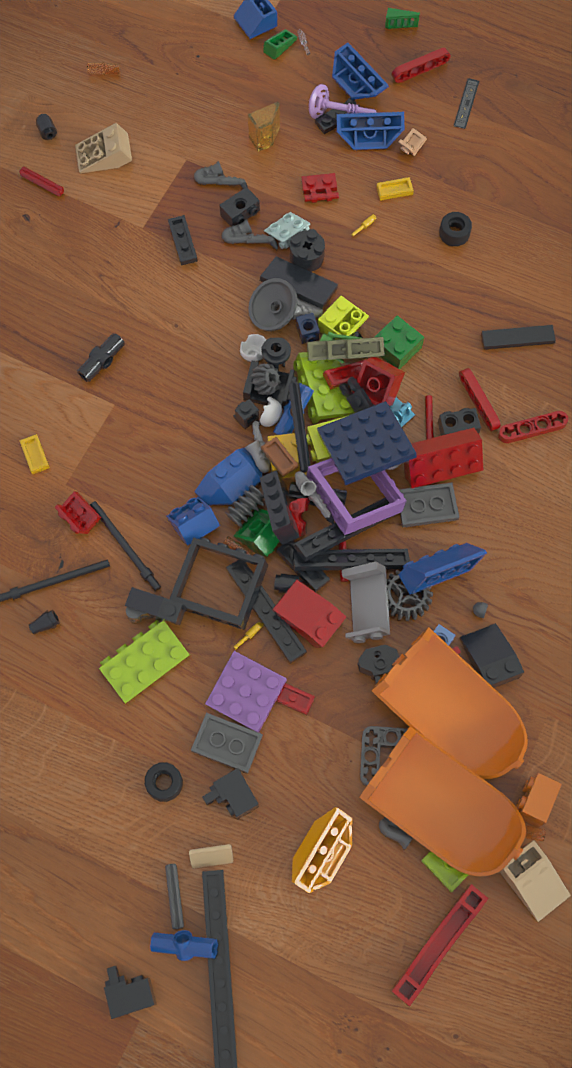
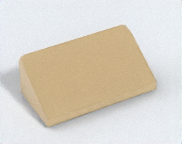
[189,844,233,868]

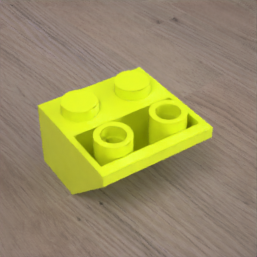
[318,296,369,340]

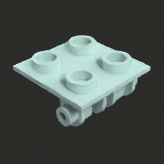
[264,212,311,249]

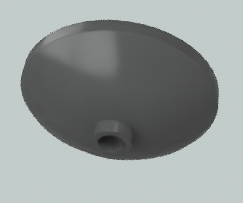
[248,278,297,331]

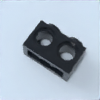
[437,408,481,436]

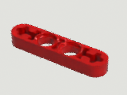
[391,48,451,83]
[459,368,501,431]
[498,411,569,443]

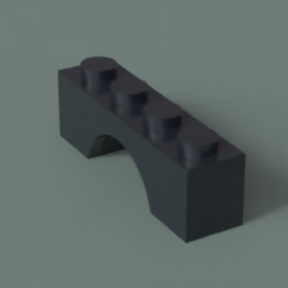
[260,470,300,545]

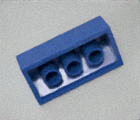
[399,543,487,595]

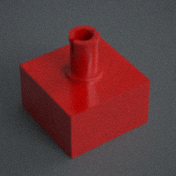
[353,357,405,406]

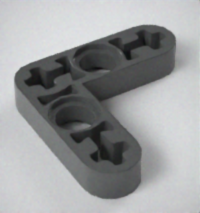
[360,726,408,786]

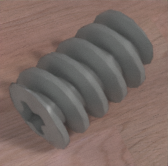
[225,485,265,528]

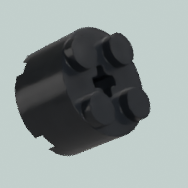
[290,229,325,272]

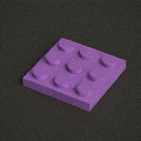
[205,651,287,733]

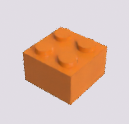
[515,773,562,828]

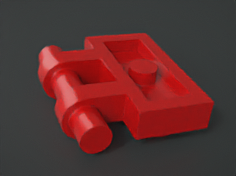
[301,173,339,203]

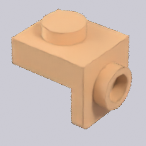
[399,128,427,156]

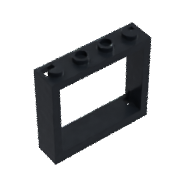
[170,537,268,630]

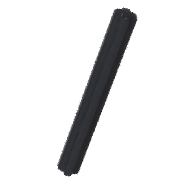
[289,382,310,473]

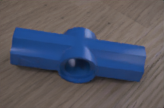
[273,383,314,435]
[150,930,218,961]

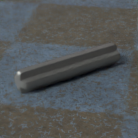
[165,864,184,929]

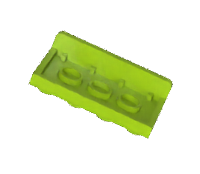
[293,352,355,424]
[99,620,189,704]

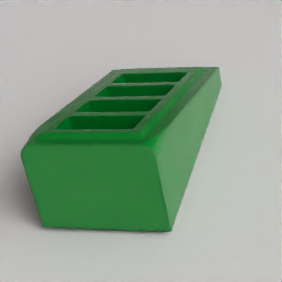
[385,8,420,29]
[263,29,297,59]

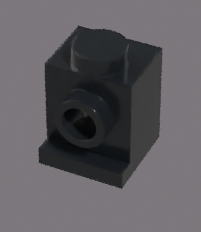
[233,399,259,429]

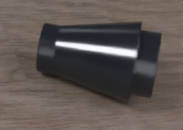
[29,610,60,634]

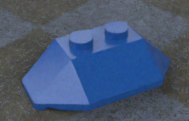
[332,42,389,100]
[336,112,405,150]
[195,448,263,506]

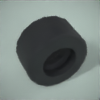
[439,212,472,246]
[144,762,183,802]

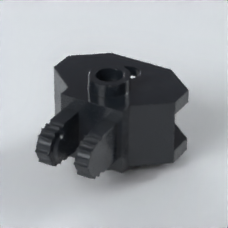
[357,645,399,685]

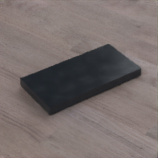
[259,256,338,309]

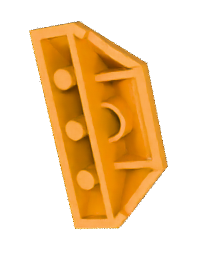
[292,807,353,893]

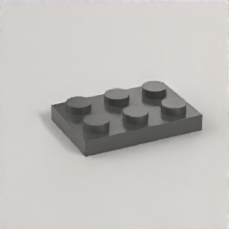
[399,483,460,528]
[191,713,263,774]

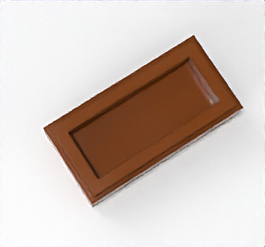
[261,437,298,477]

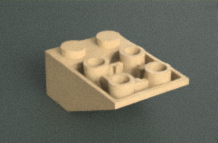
[75,123,132,173]
[500,840,571,922]

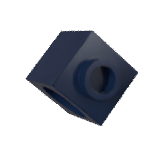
[296,313,320,344]

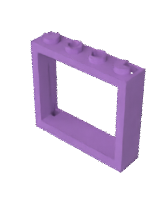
[306,458,406,535]

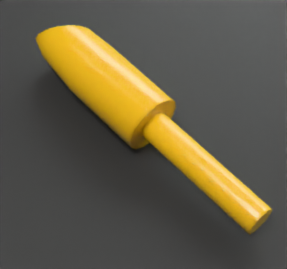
[351,214,377,237]
[234,622,263,649]

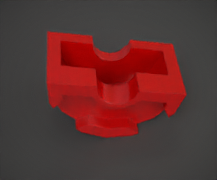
[288,497,310,536]

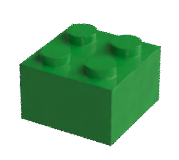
[375,315,424,369]

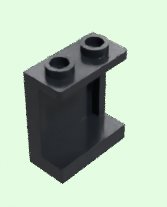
[243,360,297,409]

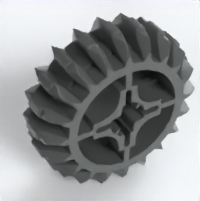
[387,570,433,621]

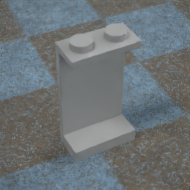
[342,562,390,643]

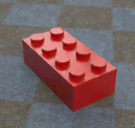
[404,428,484,489]

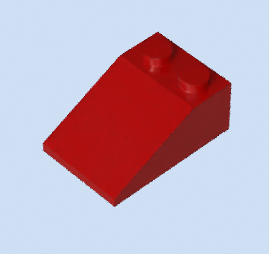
[272,580,346,648]

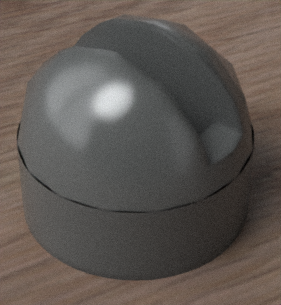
[473,602,488,619]

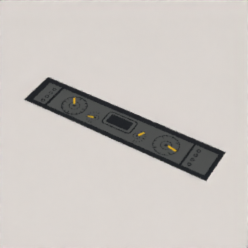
[454,78,479,129]

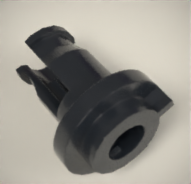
[261,338,291,371]

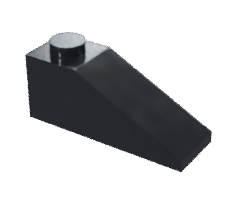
[125,587,187,626]

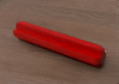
[19,166,64,196]

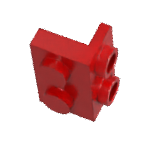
[54,491,101,534]

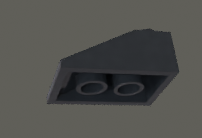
[460,623,524,688]

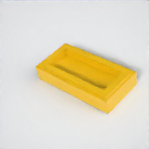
[376,177,414,201]
[19,434,50,474]

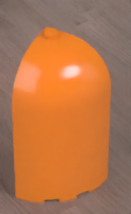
[372,627,528,779]
[359,726,526,876]

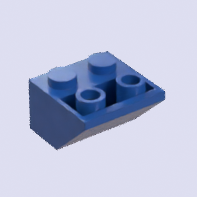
[233,0,277,39]
[166,497,220,546]

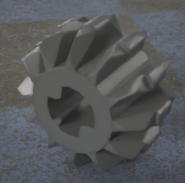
[251,363,281,395]

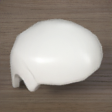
[240,334,266,362]
[260,397,282,427]

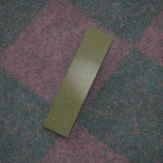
[307,337,384,361]

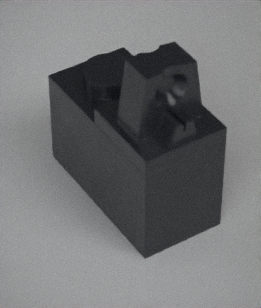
[202,768,259,819]
[104,965,157,1019]

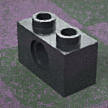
[219,187,260,226]

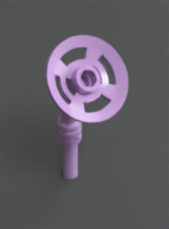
[309,84,376,119]

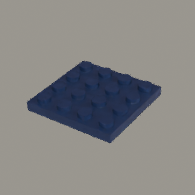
[317,401,417,485]

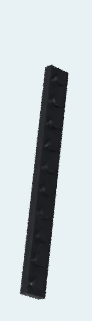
[202,870,238,1068]

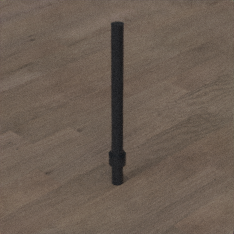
[90,501,161,591]
[0,559,110,602]

